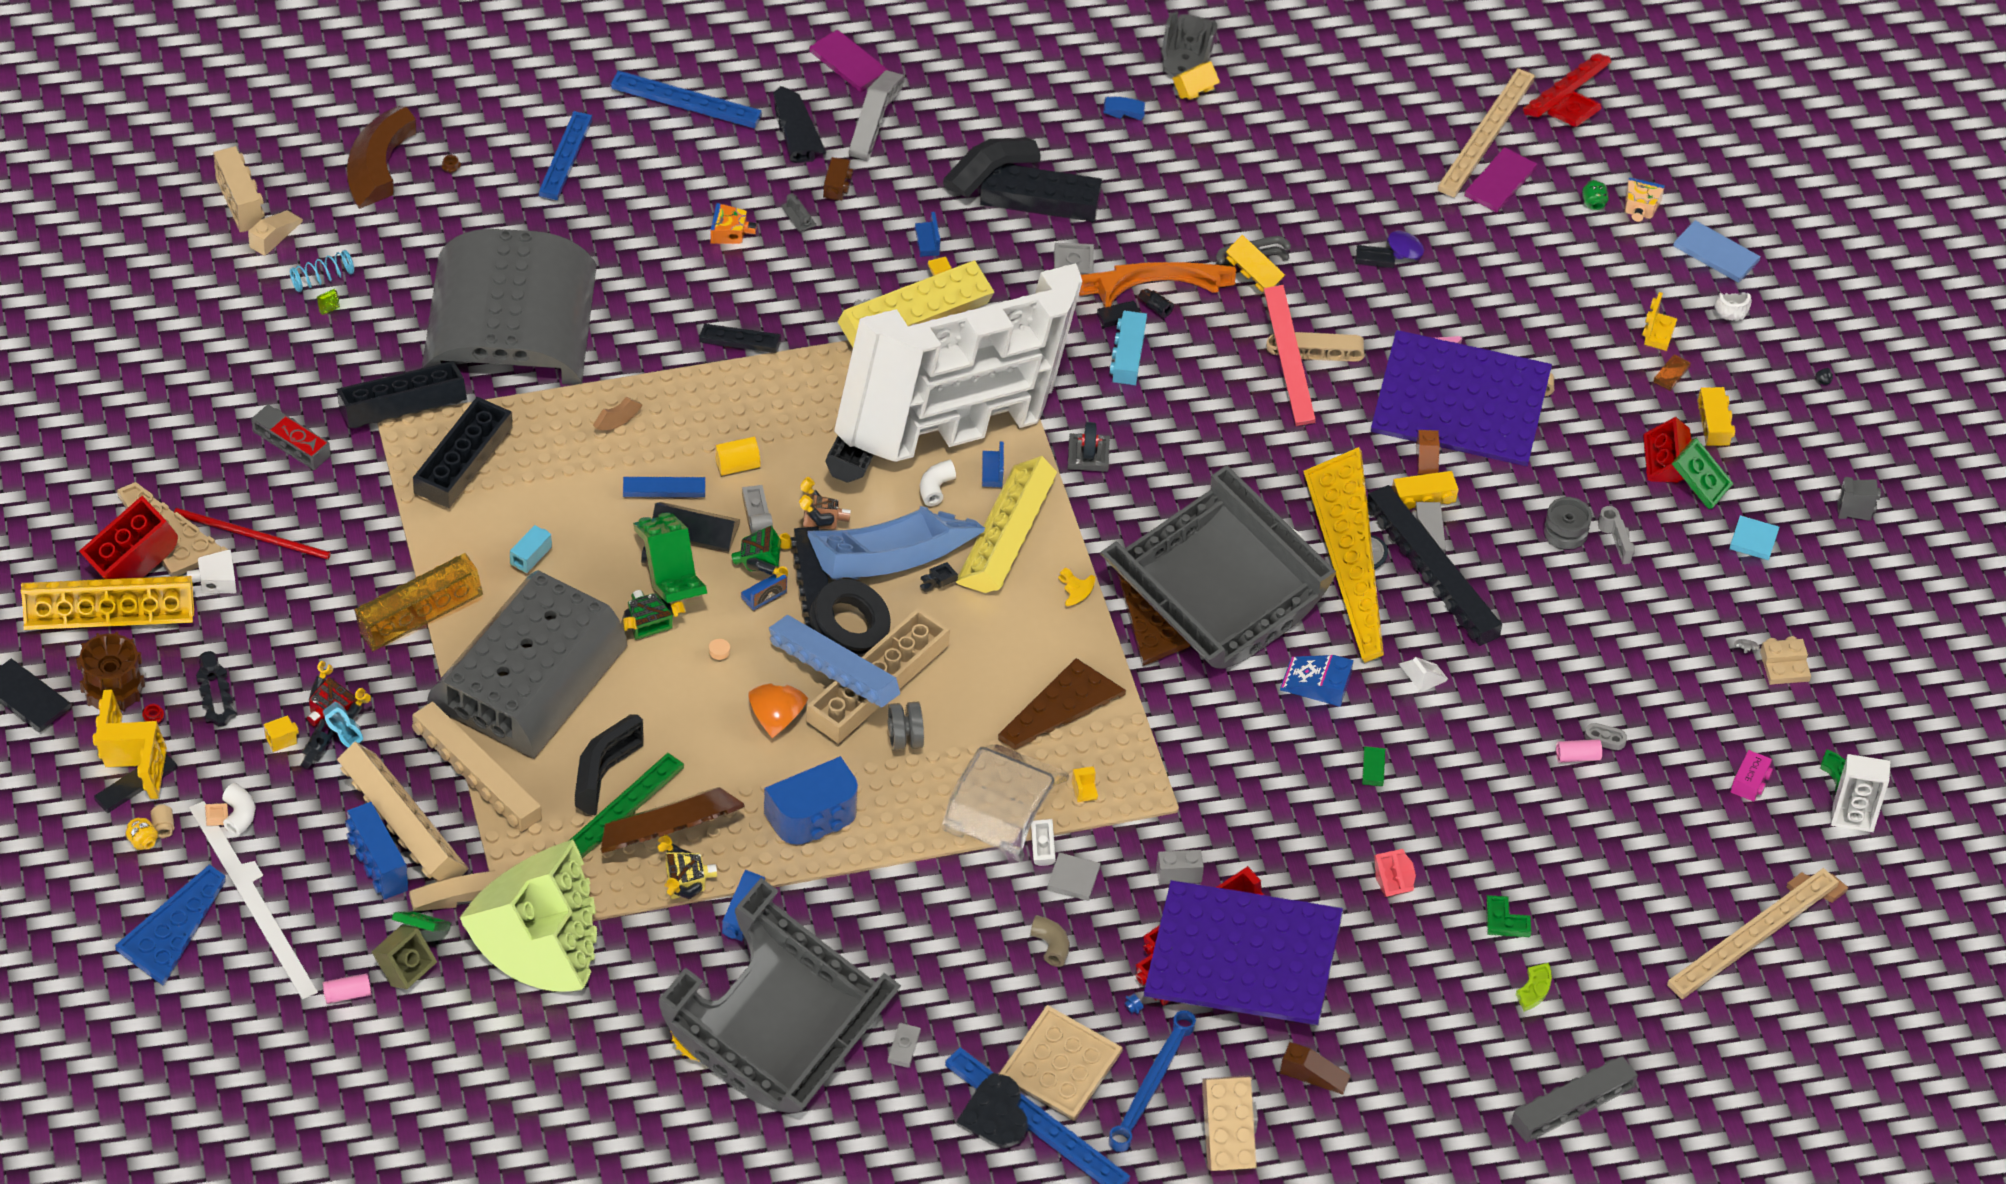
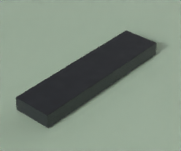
[699,323,781,353]
[94,753,178,814]

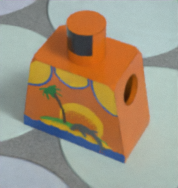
[710,203,757,244]

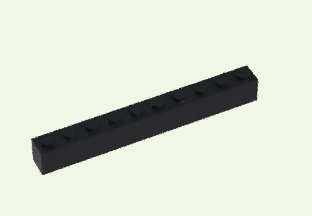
[1367,485,1502,646]

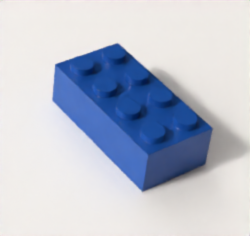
[345,802,408,900]

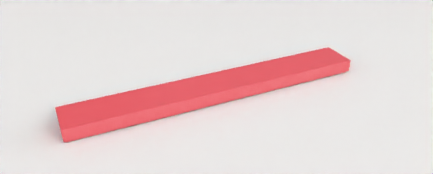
[1264,285,1316,426]

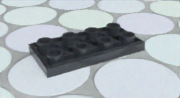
[0,658,71,732]

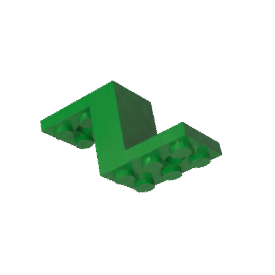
[633,512,708,603]

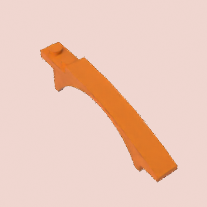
[1079,262,1236,307]

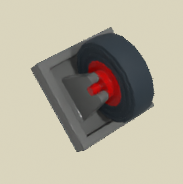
[1068,422,1110,472]

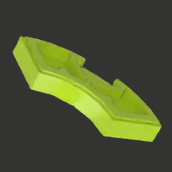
[1515,963,1552,1012]

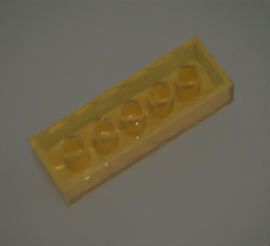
[354,553,483,652]

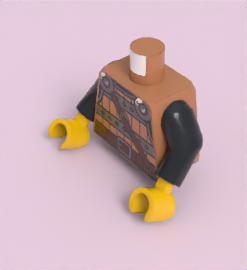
[799,477,851,529]

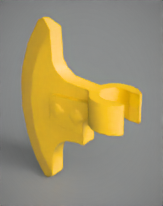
[1058,568,1095,606]

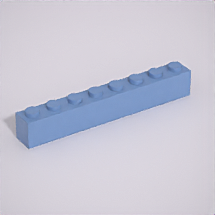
[769,614,900,708]

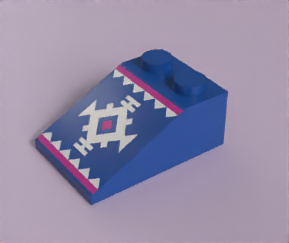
[1280,655,1354,707]

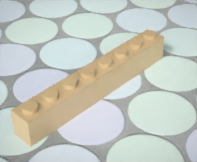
[412,701,542,832]

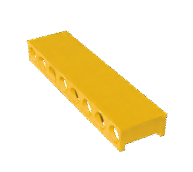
[21,576,194,630]

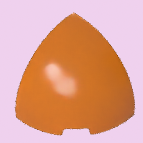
[749,683,808,738]

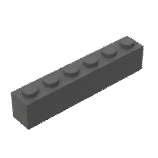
[1511,1056,1638,1143]

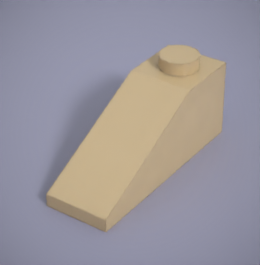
[248,211,303,256]

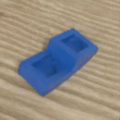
[1103,97,1145,121]

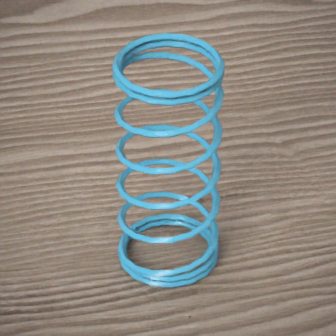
[290,250,354,292]

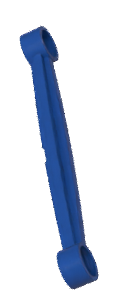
[1108,1010,1196,1152]

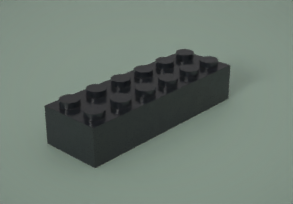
[980,164,1102,222]
[336,361,467,428]
[413,397,513,508]

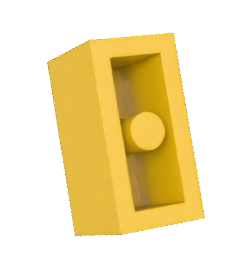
[1172,61,1220,100]

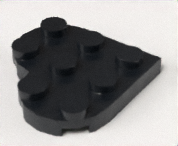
[956,1073,1029,1148]

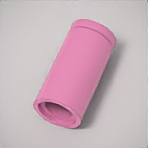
[1556,739,1602,763]
[323,973,371,1004]

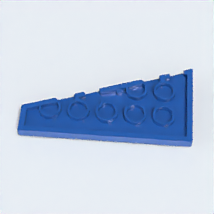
[115,864,226,986]

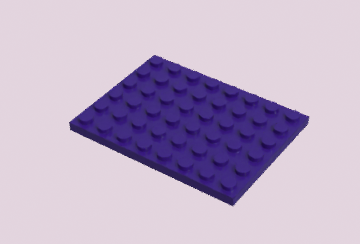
[1370,330,1552,467]
[1144,880,1343,1025]

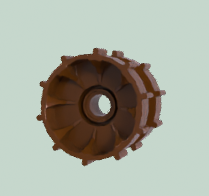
[76,631,145,712]

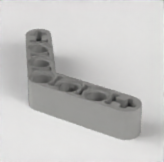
[849,70,905,161]

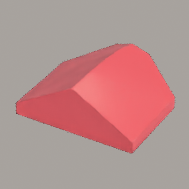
[1374,849,1416,897]

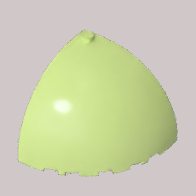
[460,840,597,992]

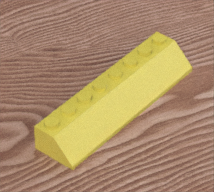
[955,456,1057,593]

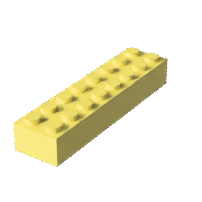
[838,260,994,347]

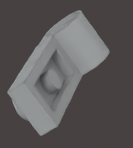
[742,485,773,534]
[1598,506,1635,564]

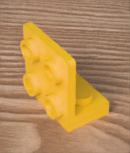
[1642,292,1677,351]

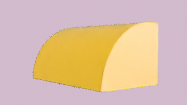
[715,436,760,476]

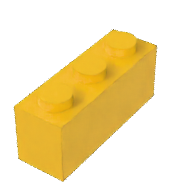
[1225,235,1285,293]
[1697,387,1735,446]
[1392,471,1458,509]

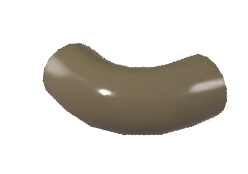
[1030,915,1070,967]

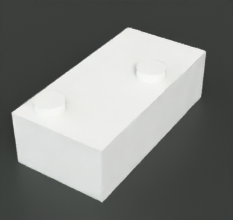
[1831,754,1890,832]

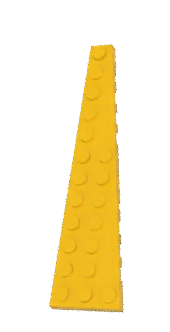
[1303,447,1384,663]

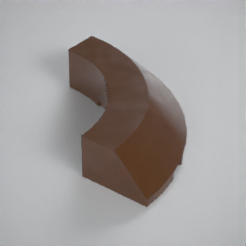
[347,106,416,209]
[601,787,745,853]

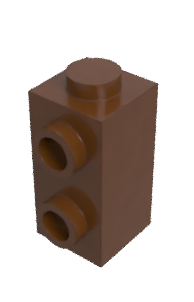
[823,157,853,201]

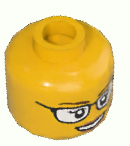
[125,818,158,850]

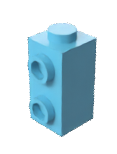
[510,525,552,573]

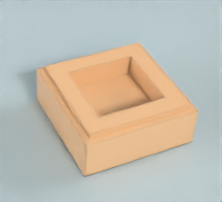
[205,803,228,826]

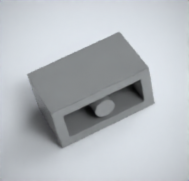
[1156,850,1204,885]

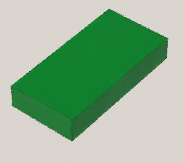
[1362,746,1386,786]

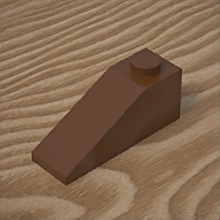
[1280,1041,1350,1095]

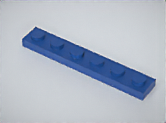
[539,111,592,201]

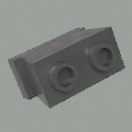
[1837,477,1881,521]

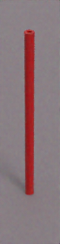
[174,508,331,560]

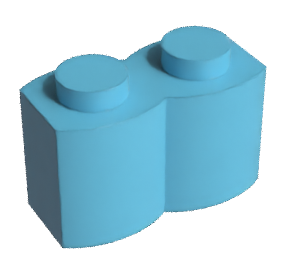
[323,702,363,748]

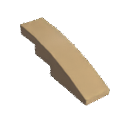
[409,871,499,911]

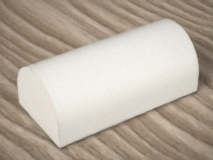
[1031,819,1056,866]

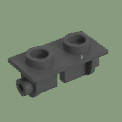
[781,194,817,232]

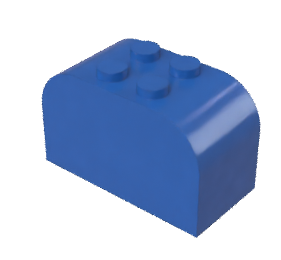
[764,756,858,845]

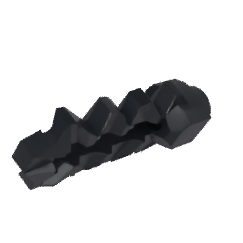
[196,651,236,727]

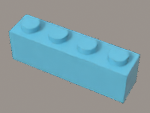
[1110,311,1147,385]

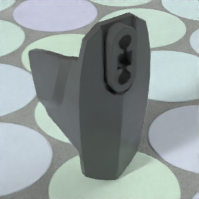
[1162,11,1218,77]

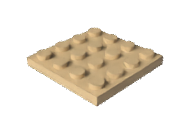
[999,1005,1123,1121]

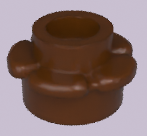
[442,155,461,173]

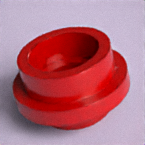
[142,704,164,723]

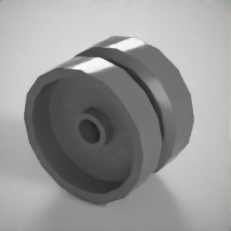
[1544,497,1592,549]
[888,701,924,751]

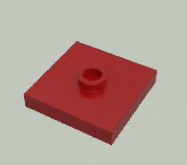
[1547,91,1601,127]

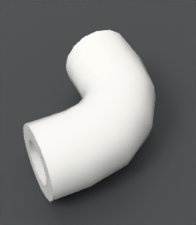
[919,460,956,506]
[222,783,256,837]

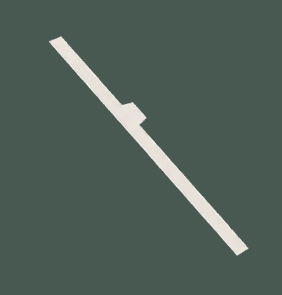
[189,801,318,999]

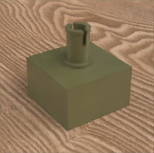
[372,924,437,990]

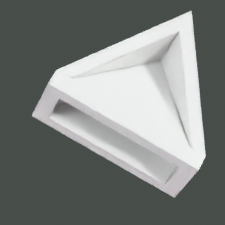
[1399,657,1448,692]

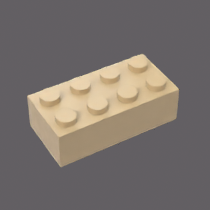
[213,146,265,232]
[1202,1076,1256,1171]

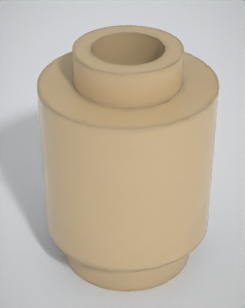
[151,804,174,838]

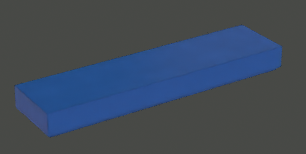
[623,477,705,497]

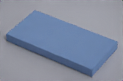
[1673,220,1760,283]

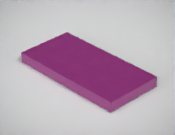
[809,29,889,92]
[1464,147,1537,213]

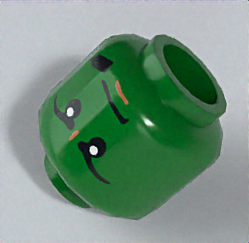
[1582,180,1609,210]

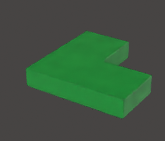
[1486,895,1531,937]

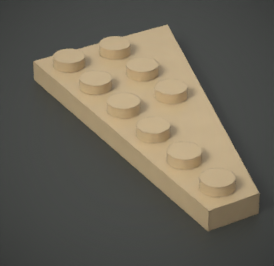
[117,482,228,577]

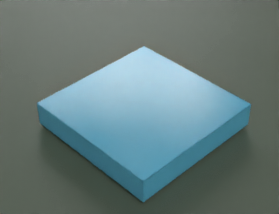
[1729,516,1779,560]

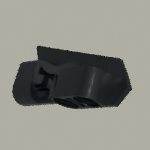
[773,86,826,163]

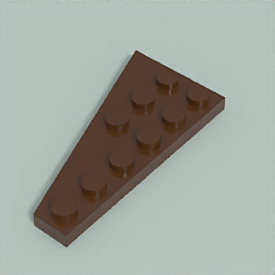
[1117,572,1191,666]

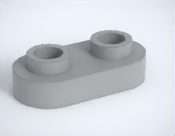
[1584,723,1627,750]

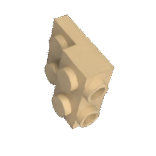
[1760,636,1811,685]

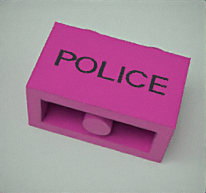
[1731,750,1773,802]

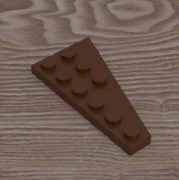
[998,658,1126,750]

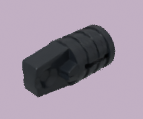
[1138,289,1174,318]

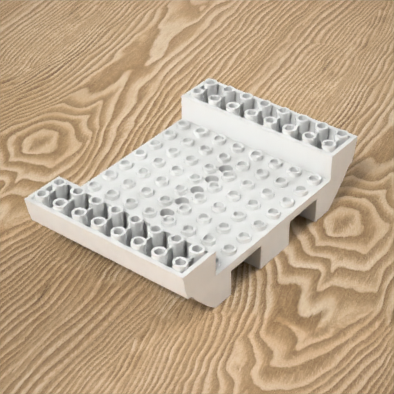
[834,263,1082,462]

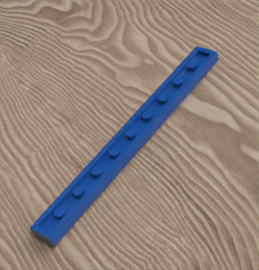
[945,1047,1130,1184]

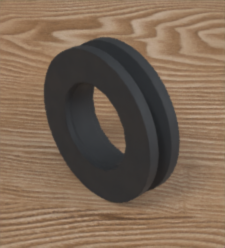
[810,579,891,657]

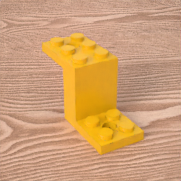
[93,690,167,799]

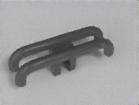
[1216,236,1291,265]

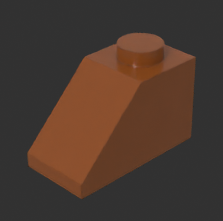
[1416,430,1440,475]

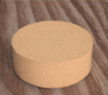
[709,639,730,660]

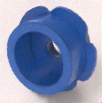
[1124,994,1144,1014]

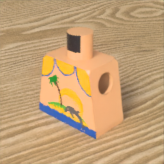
[1625,177,1665,222]

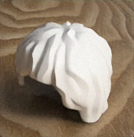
[1715,292,1752,321]

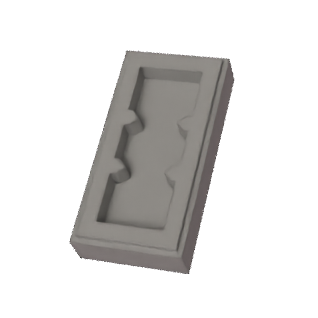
[888,1023,921,1068]

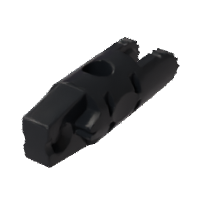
[300,719,335,769]

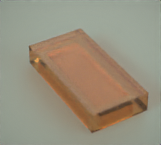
[1653,354,1691,391]

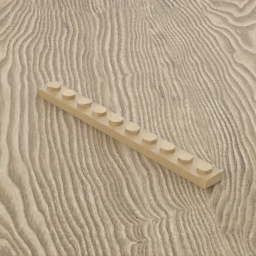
[1437,68,1535,198]
[1667,868,1839,1000]

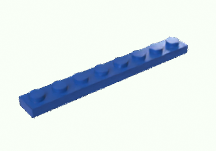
[611,71,762,128]

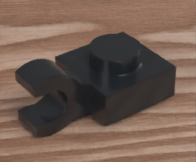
[920,562,958,592]

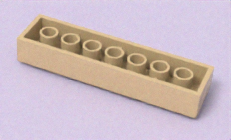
[806,608,950,744]
[337,742,469,882]

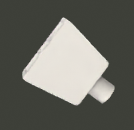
[187,550,236,593]

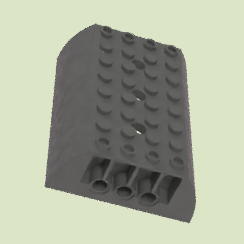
[427,570,627,759]

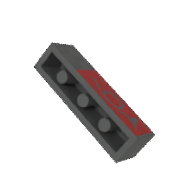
[251,404,331,470]

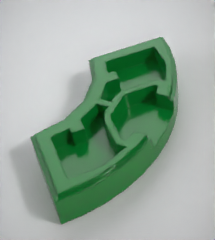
[1820,749,1846,792]

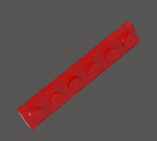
[1523,53,1611,117]

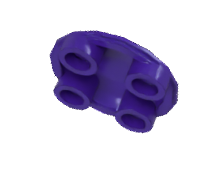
[1387,231,1424,260]

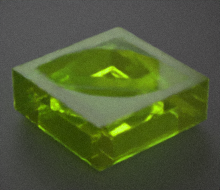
[317,289,340,315]

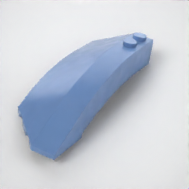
[807,506,985,580]

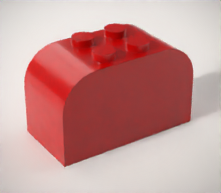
[79,495,178,579]

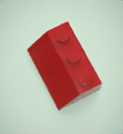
[1643,417,1691,483]

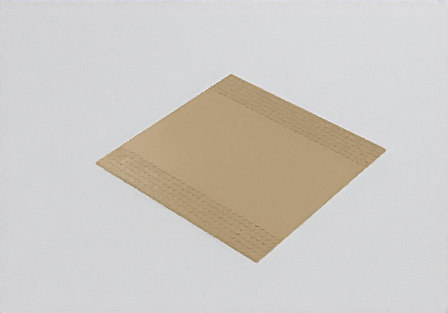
[377,340,1179,921]

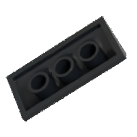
[652,502,740,552]

